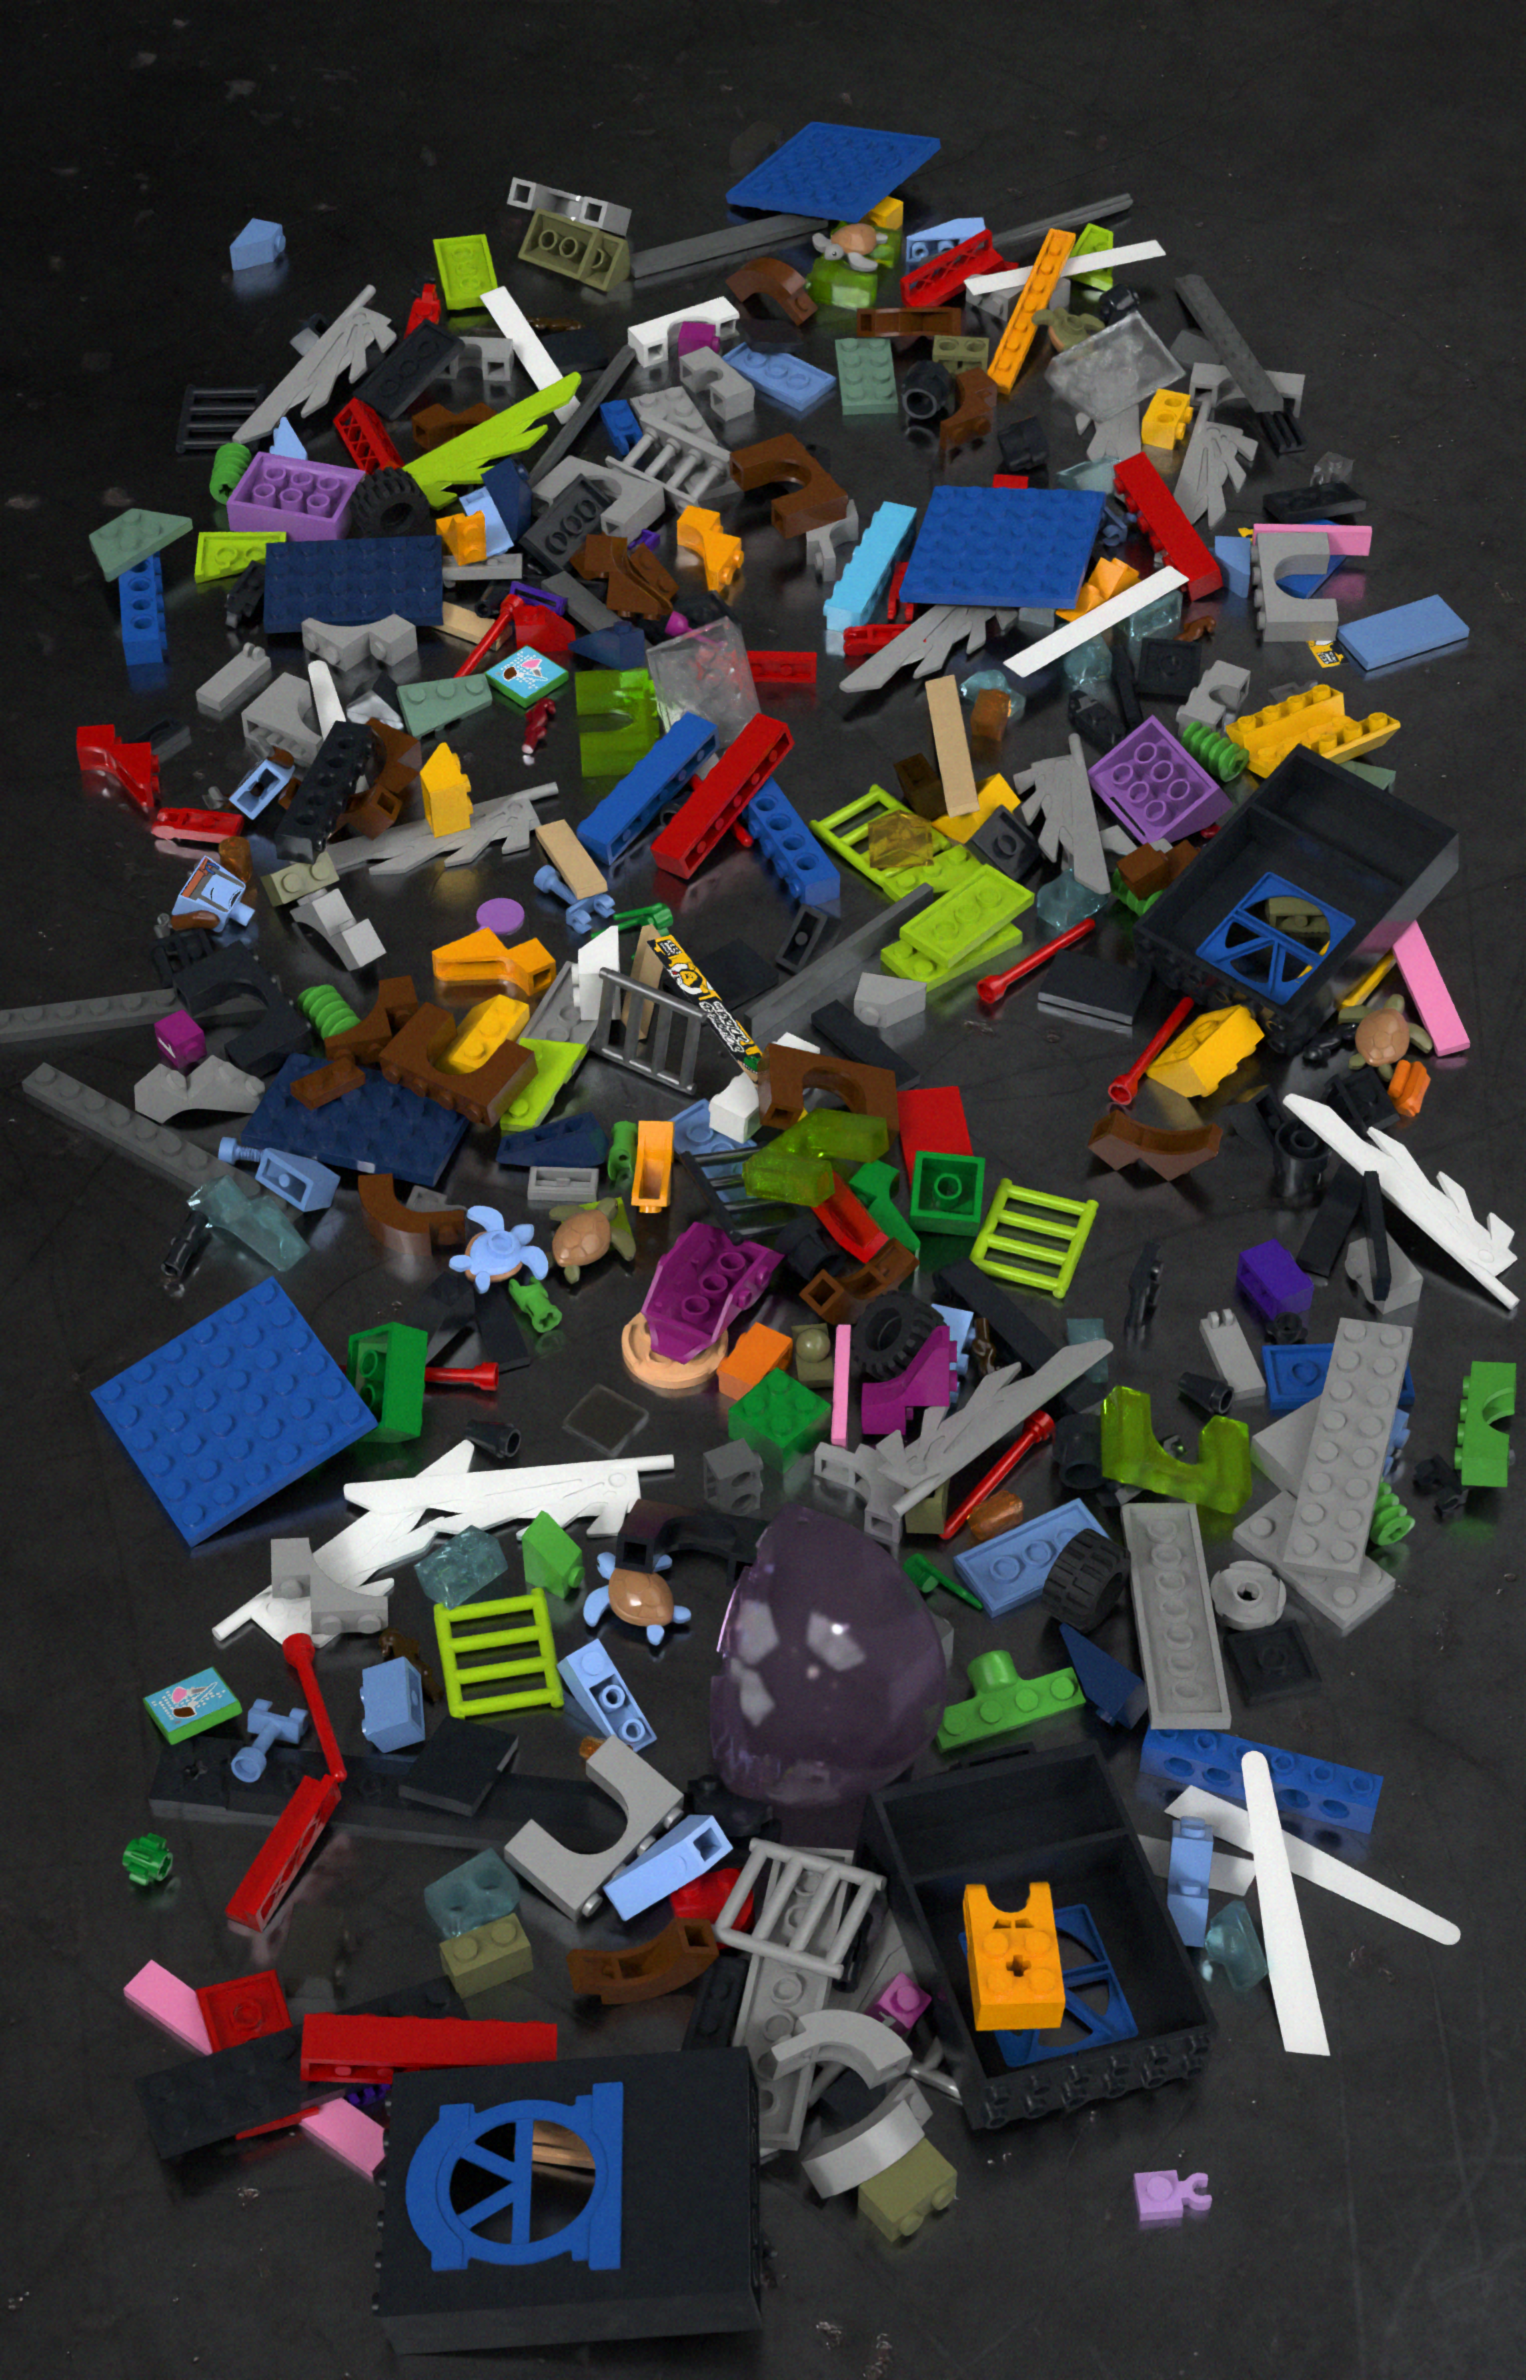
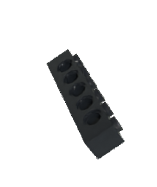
[274,720,376,865]

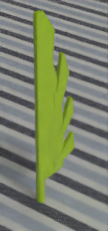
[402,371,582,511]

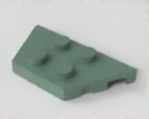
[89,508,193,582]

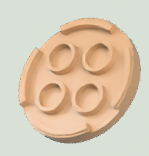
[621,1312,728,1389]

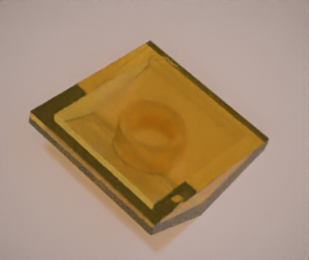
[868,810,933,868]

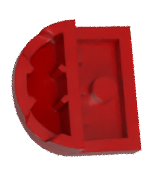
[668,1867,756,1950]

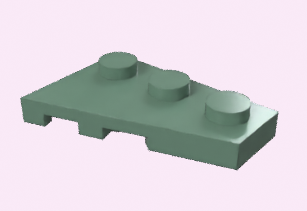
[396,673,493,740]

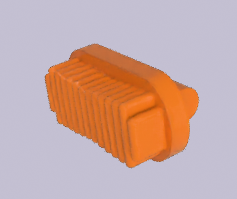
[1387,1060,1431,1117]

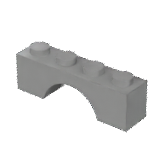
[1189,362,1305,418]

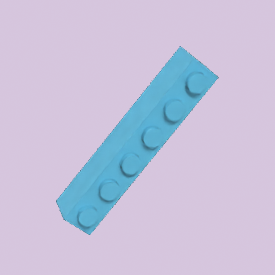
[823,501,917,633]

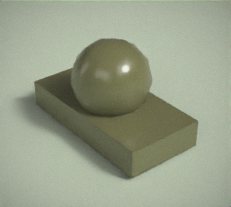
[791,1323,834,1389]

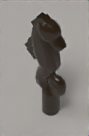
[524,316,586,332]
[971,1318,1000,1389]
[379,1627,444,1702]

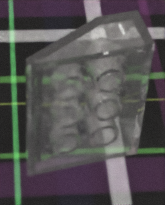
[1044,311,1186,425]
[646,616,762,749]

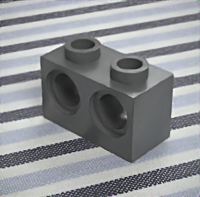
[703,1438,763,1516]

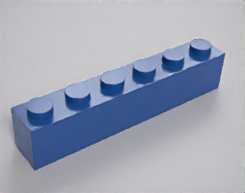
[576,711,720,866]

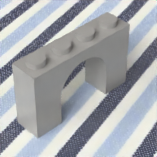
[507,177,632,236]
[531,455,665,547]
[1250,532,1339,642]
[504,1734,684,1923]

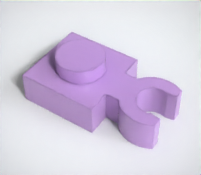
[1133,2170,1212,2221]

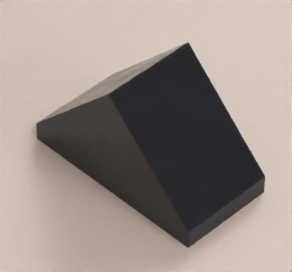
[346,670,404,723]

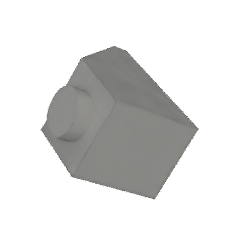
[854,972,927,1028]

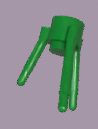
[591,902,673,960]
[901,1553,984,1611]

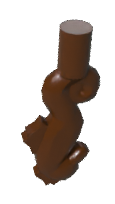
[1172,615,1216,642]

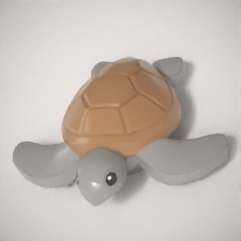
[813,223,888,272]

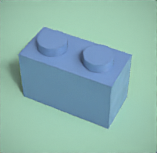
[360,1656,426,1753]

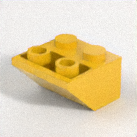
[420,742,474,838]

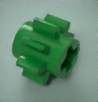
[122,1833,173,1886]

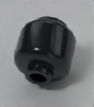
[1098,284,1140,322]

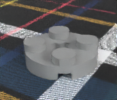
[1210,1561,1286,1631]

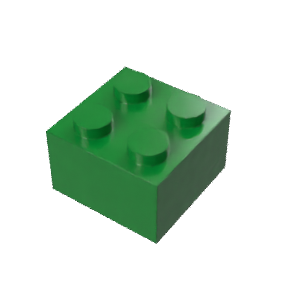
[908,1150,985,1237]
[728,1367,831,1475]

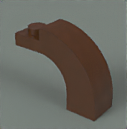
[725,257,819,326]
[358,1173,466,1256]
[799,1237,921,1325]
[566,1917,719,2004]

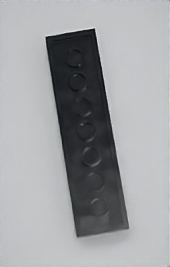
[134,1975,471,2160]

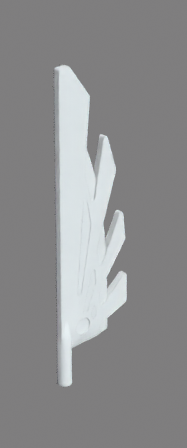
[1283,1093,1520,1310]
[212,1440,475,1648]
[344,1454,674,1540]

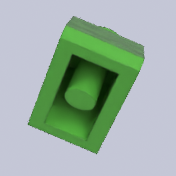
[521,1510,585,1599]

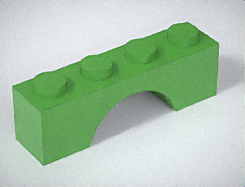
[1455,1361,1516,1487]

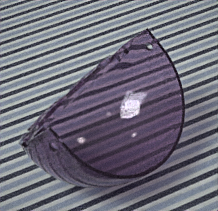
[710,1502,947,1810]

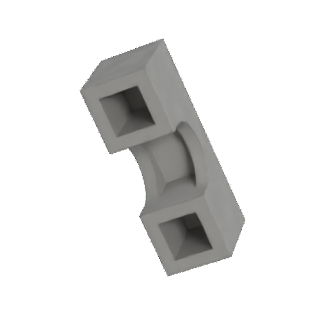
[436,336,514,381]
[679,346,755,421]
[1176,660,1251,737]

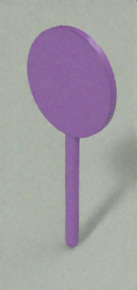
[474,898,524,934]

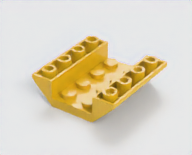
[1225,684,1400,779]

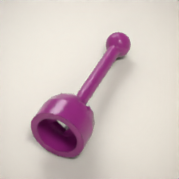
[664,611,735,651]

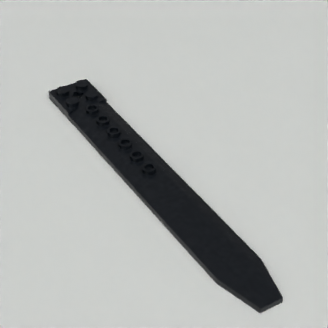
[148,1735,782,1866]

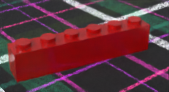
[1112,451,1223,602]
[650,713,795,880]
[300,2012,557,2084]

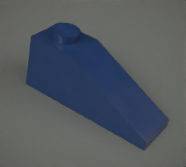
[481,457,532,552]
[568,621,645,671]
[496,1111,610,1168]
[1059,1622,1148,1730]

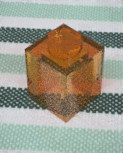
[970,688,1012,740]

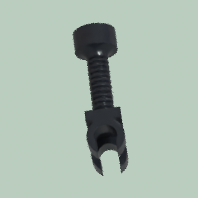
[1413,1444,1516,1512]

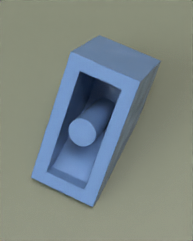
[230,218,286,271]
[1208,536,1250,598]
[255,1148,341,1212]

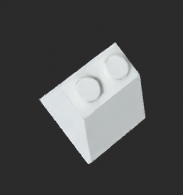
[572,926,621,1020]

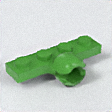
[927,1650,1086,1753]

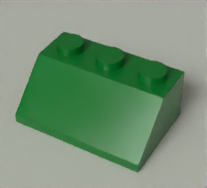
[346,1322,428,1443]

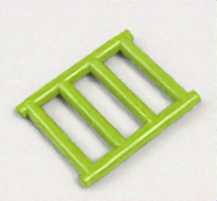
[808,784,952,888]
[969,1178,1099,1298]
[433,1587,565,1720]

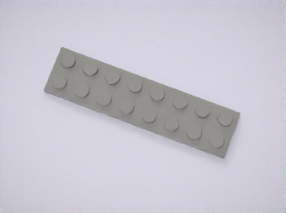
[1283,1317,1413,1582]
[1120,1503,1231,1729]
[732,1846,857,2151]

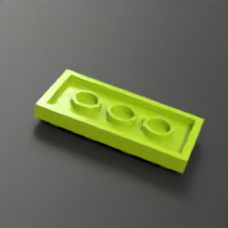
[433,234,498,310]
[899,863,1035,969]
[881,922,1023,993]

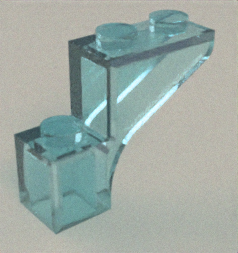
[186,1174,310,1272]

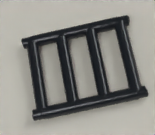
[175,383,268,453]
[680,1140,814,1246]

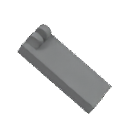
[442,554,523,588]
[196,642,271,712]
[1199,1308,1266,1401]

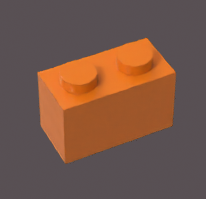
[716,1322,793,1401]

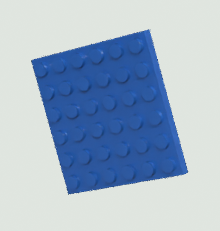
[726,121,941,224]
[899,485,1106,609]
[90,1275,379,1548]

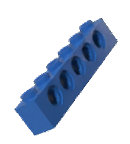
[119,550,167,666]
[738,775,840,906]
[1139,1722,1384,1835]

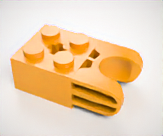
[963,1882,1066,2031]

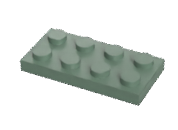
[835,337,898,415]

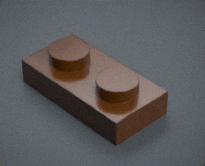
[290,1057,366,1111]

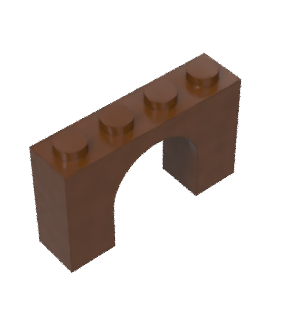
[730,433,849,539]
[378,1001,539,1128]
[757,1043,900,1153]

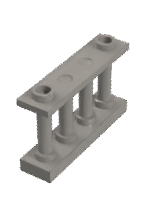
[605,411,733,514]

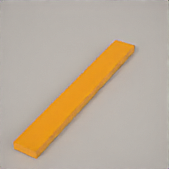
[986,228,1076,395]

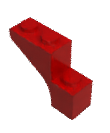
[76,724,160,807]

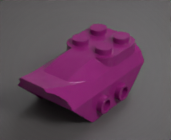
[641,1222,785,1365]

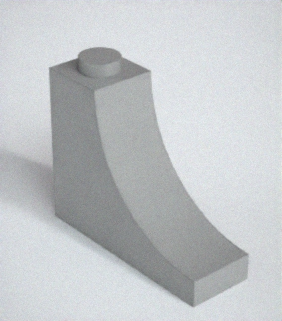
[241,672,324,765]
[1249,1394,1322,1499]

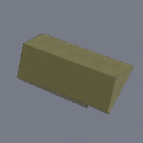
[518,207,631,292]

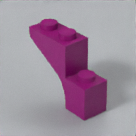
[861,1326,957,1435]

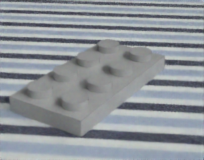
[515,961,625,1075]
[1233,1490,1396,1630]

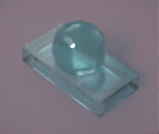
[959,669,1026,720]
[1067,1318,1108,1382]
[1205,1900,1269,1994]

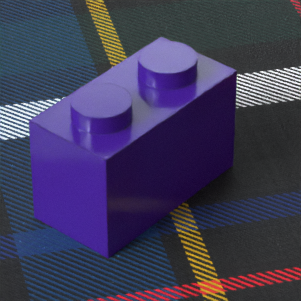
[1236,1238,1314,1321]

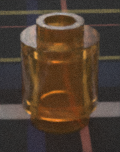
[218,836,254,883]
[967,1490,1024,1541]

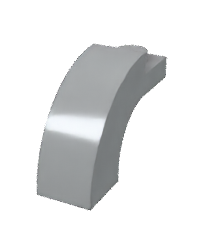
[806,499,859,582]
[814,1442,905,1544]
[764,2009,913,2089]
[801,2078,933,2199]

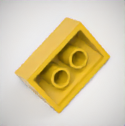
[433,994,530,1075]
[1145,1004,1265,1098]

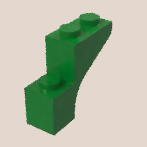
[849,1157,921,1274]

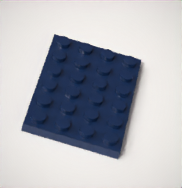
[264,535,443,633]
[240,1053,470,1187]

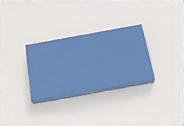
[722,341,836,411]
[1336,594,1470,670]
[668,1098,792,1215]
[953,1498,1113,1618]

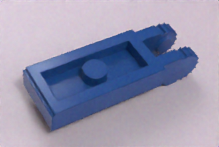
[599,399,643,455]

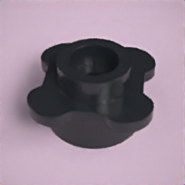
[1265,1312,1308,1345]

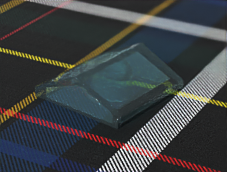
[1055,455,1122,499]

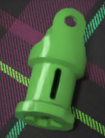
[608,1121,639,1181]
[508,1276,562,1333]

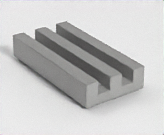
[528,1166,599,1202]

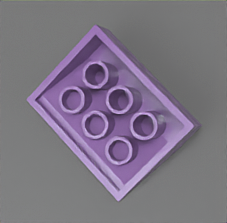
[226,451,366,542]
[1087,715,1234,845]

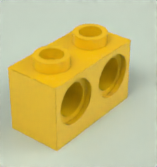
[1141,388,1193,450]

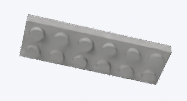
[630,386,742,502]

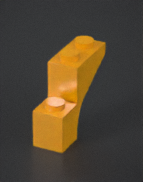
[677,505,744,594]
[436,510,486,566]
[1055,557,1142,622]
[432,927,557,996]
[631,1120,675,1213]

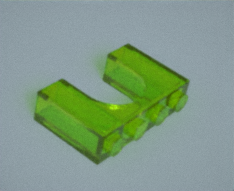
[804,221,902,311]
[575,668,660,777]
[742,1108,889,1207]
[1100,1385,1253,1515]

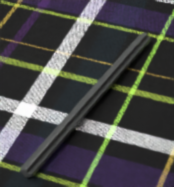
[918,193,1133,271]
[527,345,636,489]

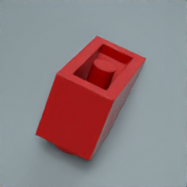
[513,605,576,653]

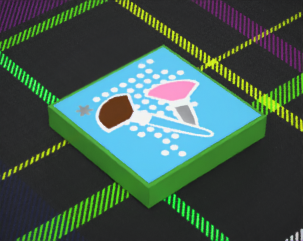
[484,645,569,708]
[142,1666,243,1745]

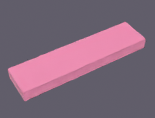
[1251,524,1372,556]
[831,1325,852,1450]

